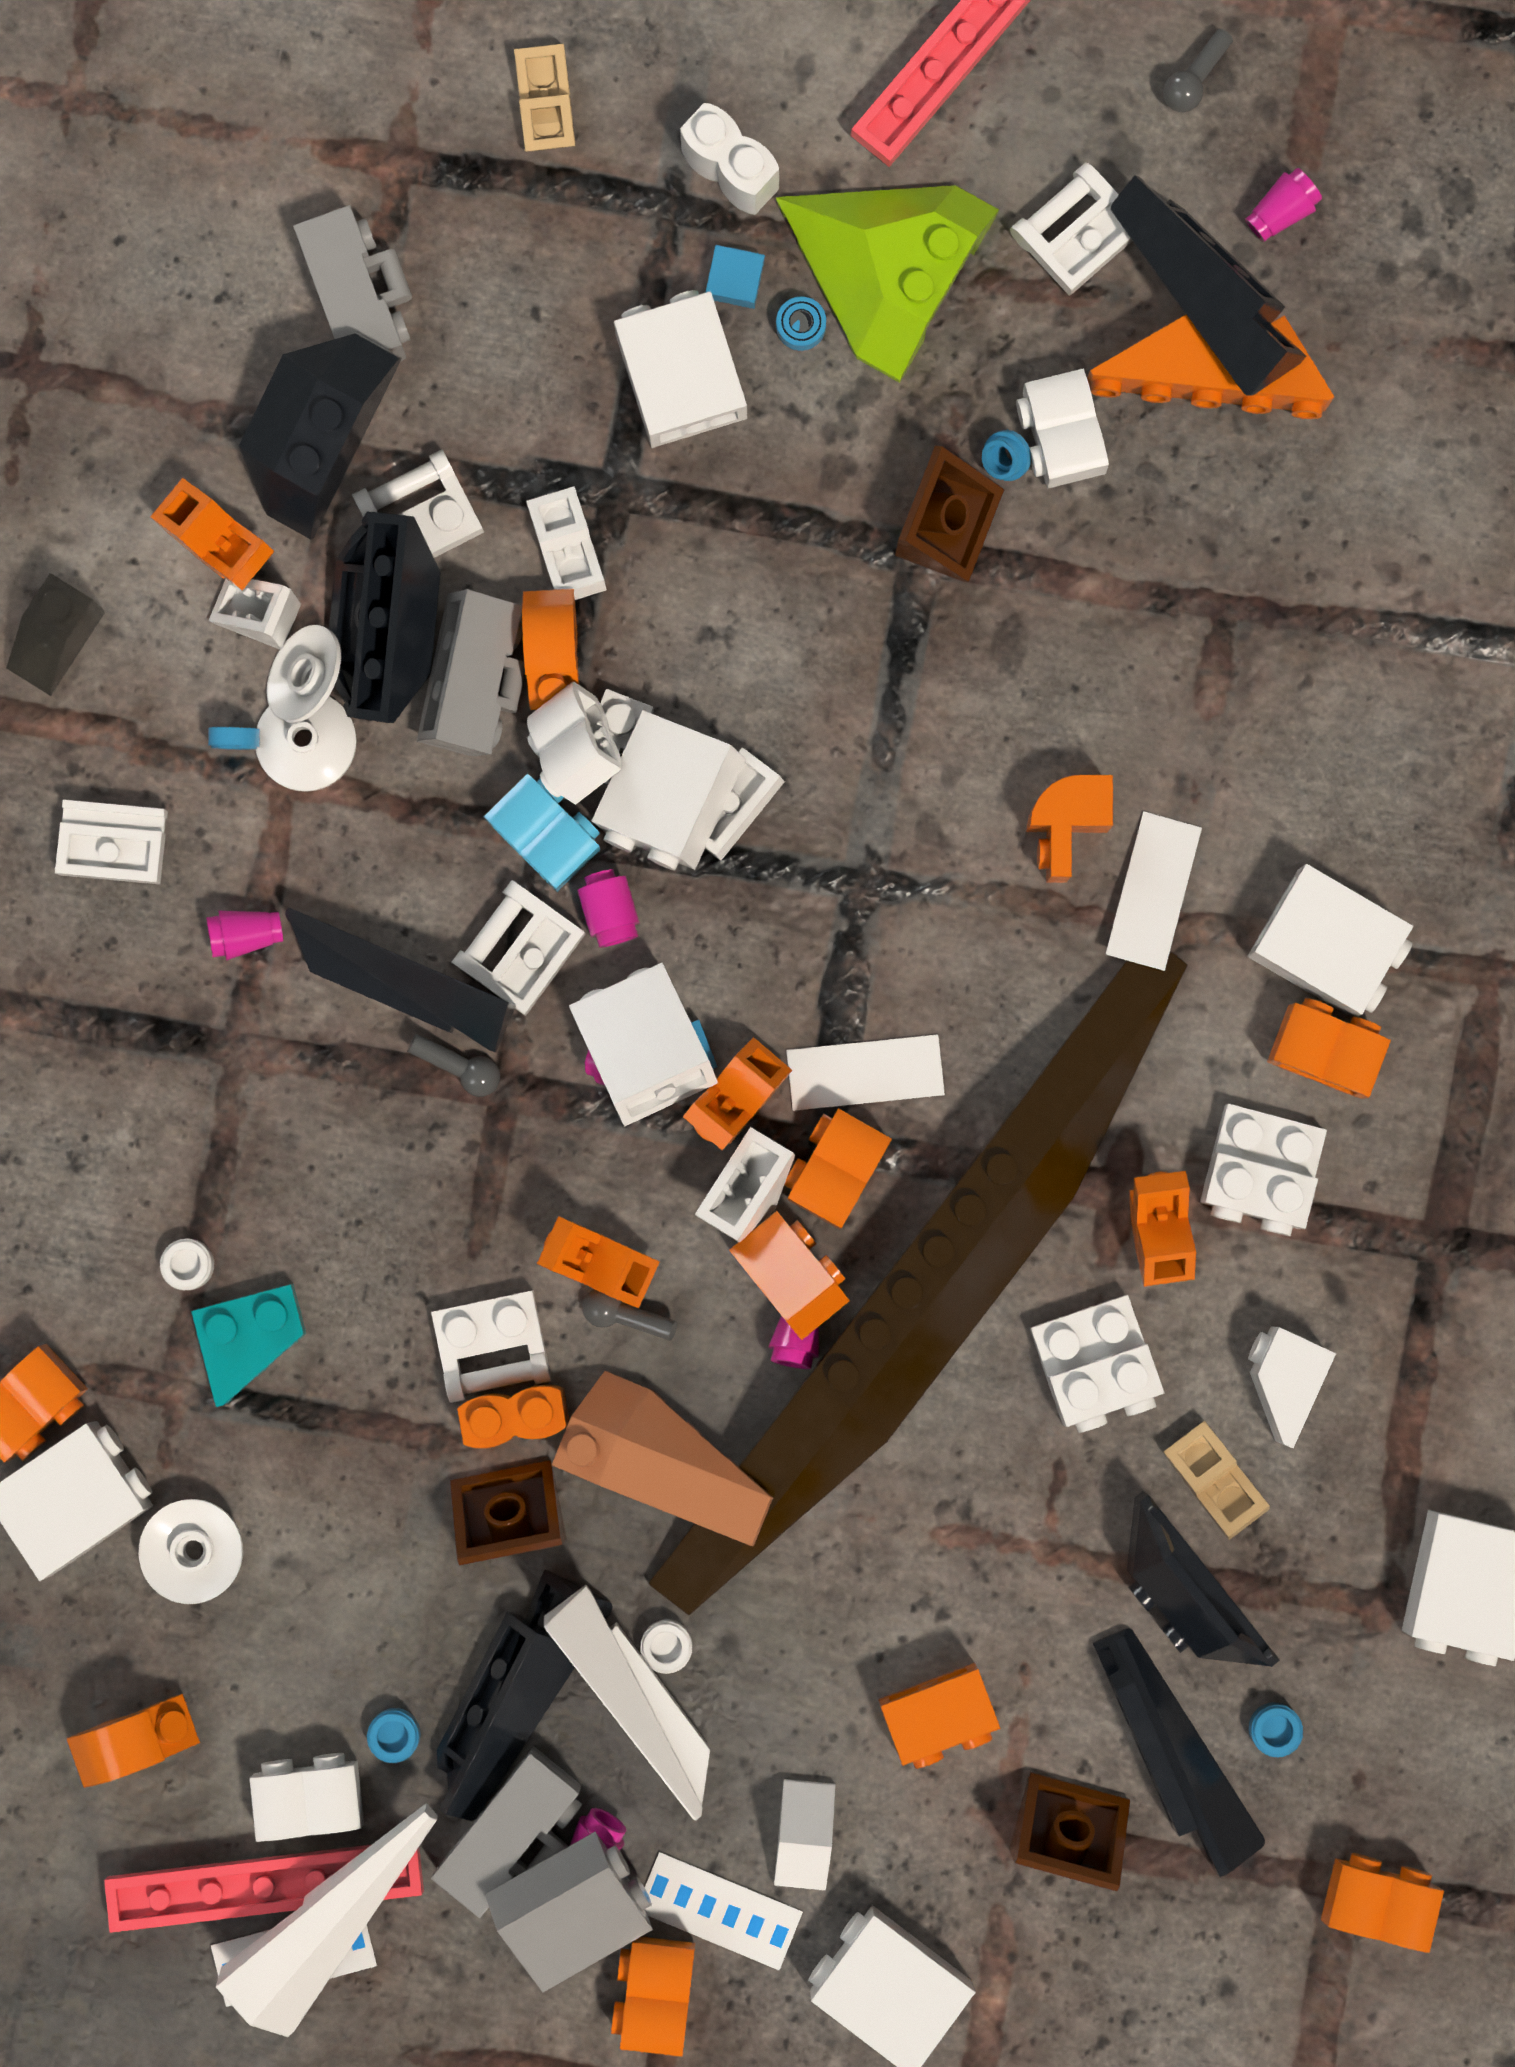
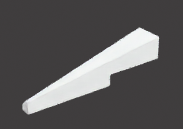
[216,1803,438,2037]

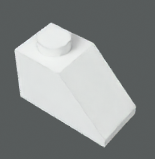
[1248,1326,1336,1448]

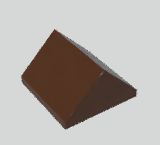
[895,445,1004,582]
[450,1460,567,1565]
[1009,1772,1130,1891]

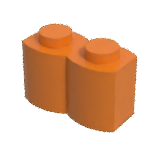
[1267,998,1391,1099]
[784,1108,892,1230]
[0,1344,88,1463]
[457,1384,569,1448]
[1321,1853,1444,1953]
[611,1937,695,2057]

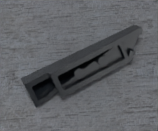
[1111,175,1306,396]
[285,907,516,1053]
[436,1570,613,1821]
[1093,1628,1265,1877]

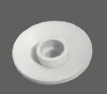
[267,625,341,723]
[256,696,357,792]
[139,1499,243,1604]

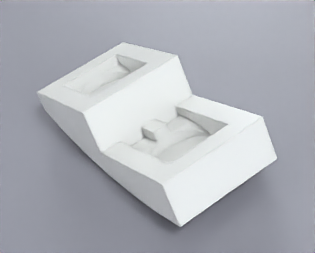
[526,487,607,600]

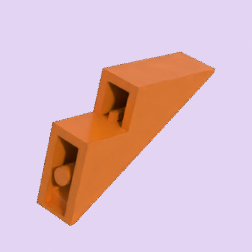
[1087,315,1334,419]

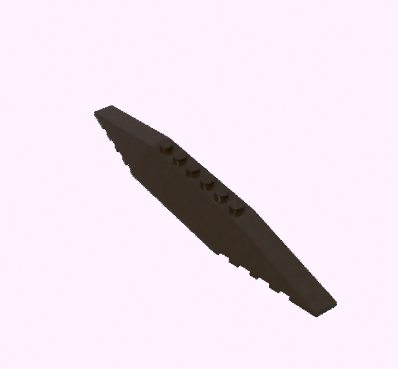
[648,951,1188,1615]

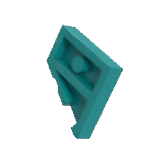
[191,1284,307,1407]

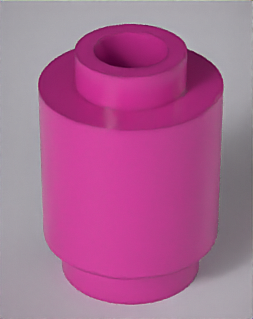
[577,869,640,948]

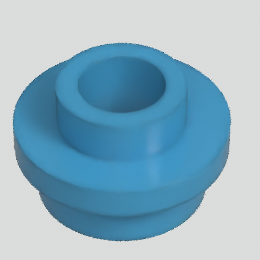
[982,430,1031,481]

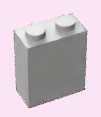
[485,1831,653,1993]

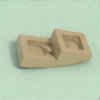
[514,44,575,152]
[1164,1421,1270,1540]

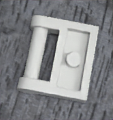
[1010,162,1133,296]
[352,449,484,558]
[451,880,585,1016]
[431,1291,551,1403]

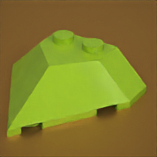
[776,185,999,383]

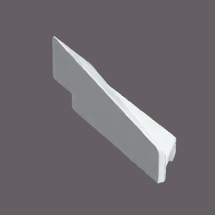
[544,1585,710,1821]

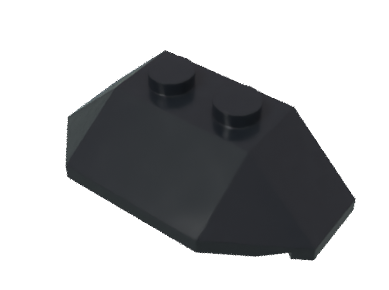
[239,333,402,539]
[329,511,441,723]
[1127,1491,1280,1667]

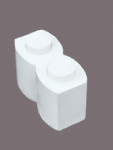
[680,103,779,215]
[1016,368,1109,489]
[527,681,622,805]
[250,1753,364,1842]

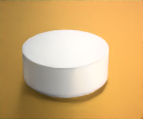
[160,1239,214,1290]
[640,1619,693,1674]

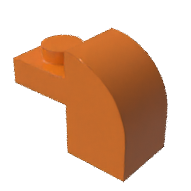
[150,478,274,590]
[522,589,580,710]
[1026,775,1113,883]
[683,1037,792,1150]
[1129,1171,1196,1287]
[537,1216,660,1308]
[66,1694,200,1788]

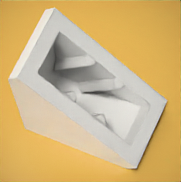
[209,579,301,649]
[695,1127,795,1243]
[774,1779,835,1890]

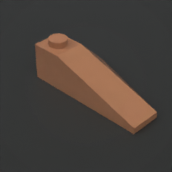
[552,1371,773,1546]

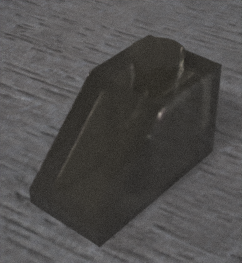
[6,573,105,696]

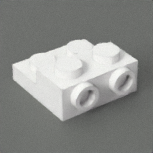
[1200,1104,1327,1236]
[1029,1295,1165,1433]

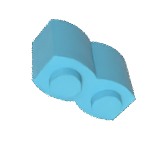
[484,773,601,892]

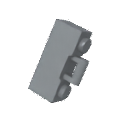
[293,205,412,362]
[416,589,525,756]
[431,1746,582,1918]

